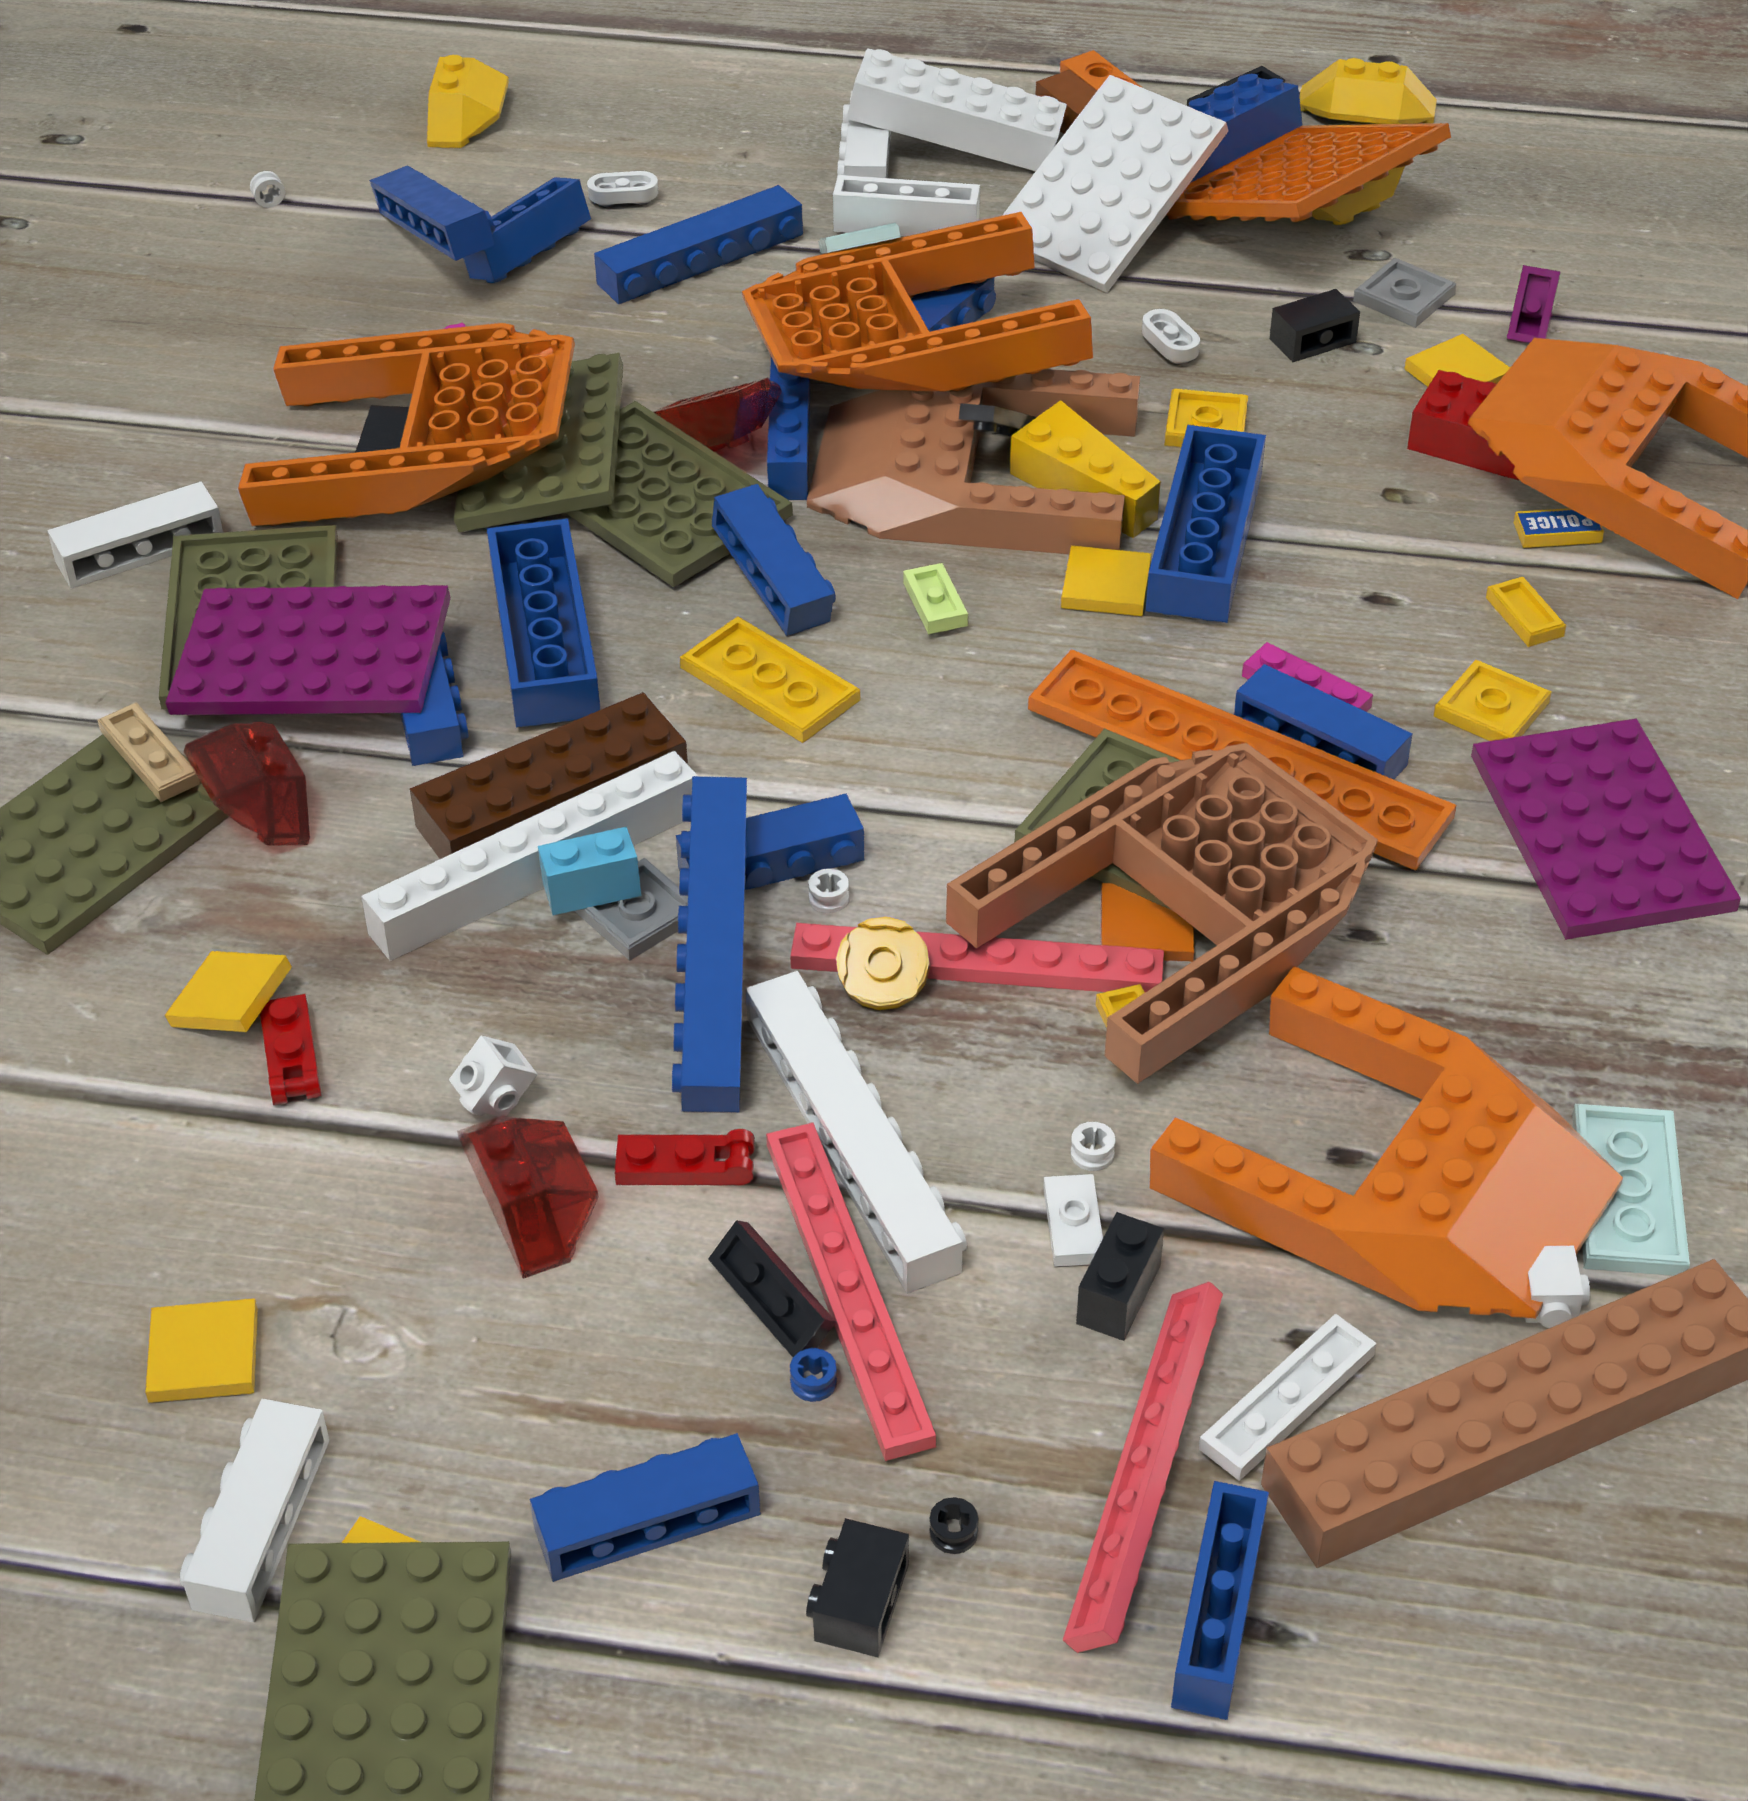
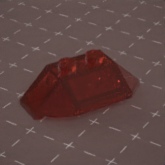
[654,377,782,452]
[183,722,310,846]
[457,1115,599,1279]

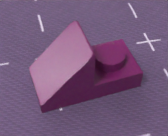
[1507,265,1560,344]

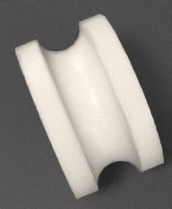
[250,171,285,208]
[808,869,849,913]
[1071,1122,1116,1171]

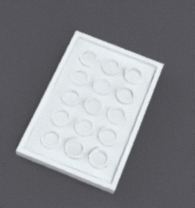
[1002,75,1228,293]

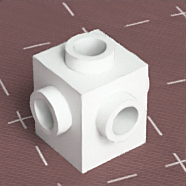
[449,1035,537,1118]

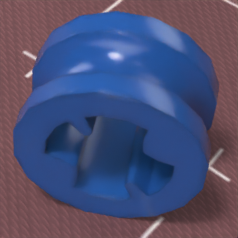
[790,1348,837,1402]

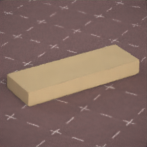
[98,702,200,802]

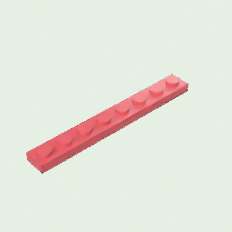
[790,923,1164,992]
[766,1122,936,1461]
[1063,1282,1223,1653]

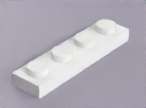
[1198,1314,1377,1481]

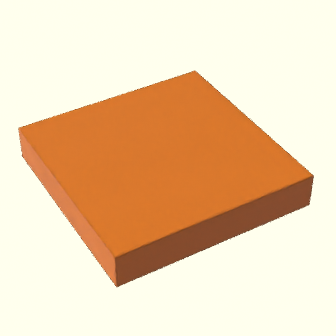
[1101,883,1194,962]

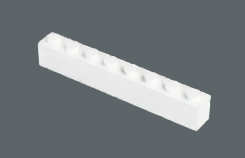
[361,751,698,961]
[746,971,967,1294]

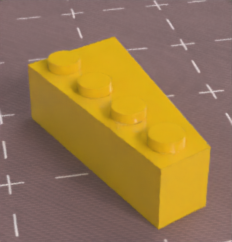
[1010,400,1161,538]

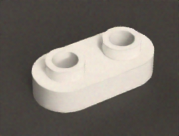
[587,171,658,207]
[1142,309,1200,364]

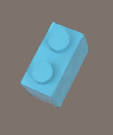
[538,826,642,916]

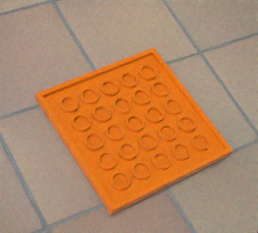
[1166,123,1451,222]

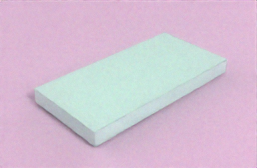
[818,223,901,253]
[1572,1104,1690,1276]

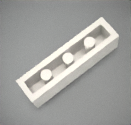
[837,91,891,178]
[833,175,980,237]
[47,481,223,589]
[180,1399,330,1623]

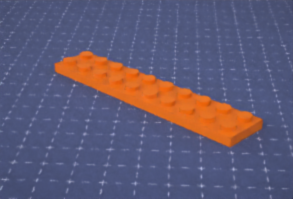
[1028,649,1457,871]

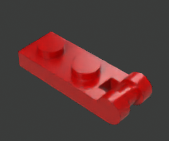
[260,993,322,1106]
[615,1129,755,1185]

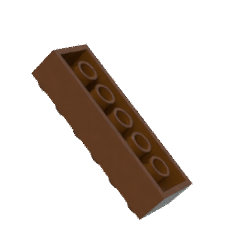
[410,692,688,859]

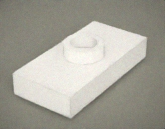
[1043,1174,1103,1267]

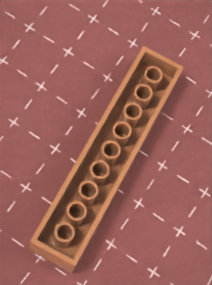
[1261,1259,1748,1568]

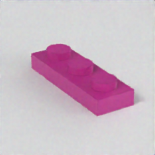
[1242,642,1373,712]

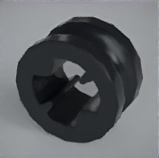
[929,1497,979,1554]

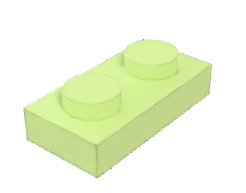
[903,563,968,634]

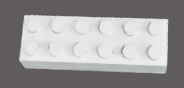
[847,48,1067,171]

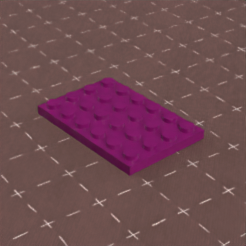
[165,585,451,715]
[1471,718,1741,940]

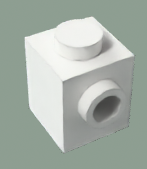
[1525,1246,1590,1328]

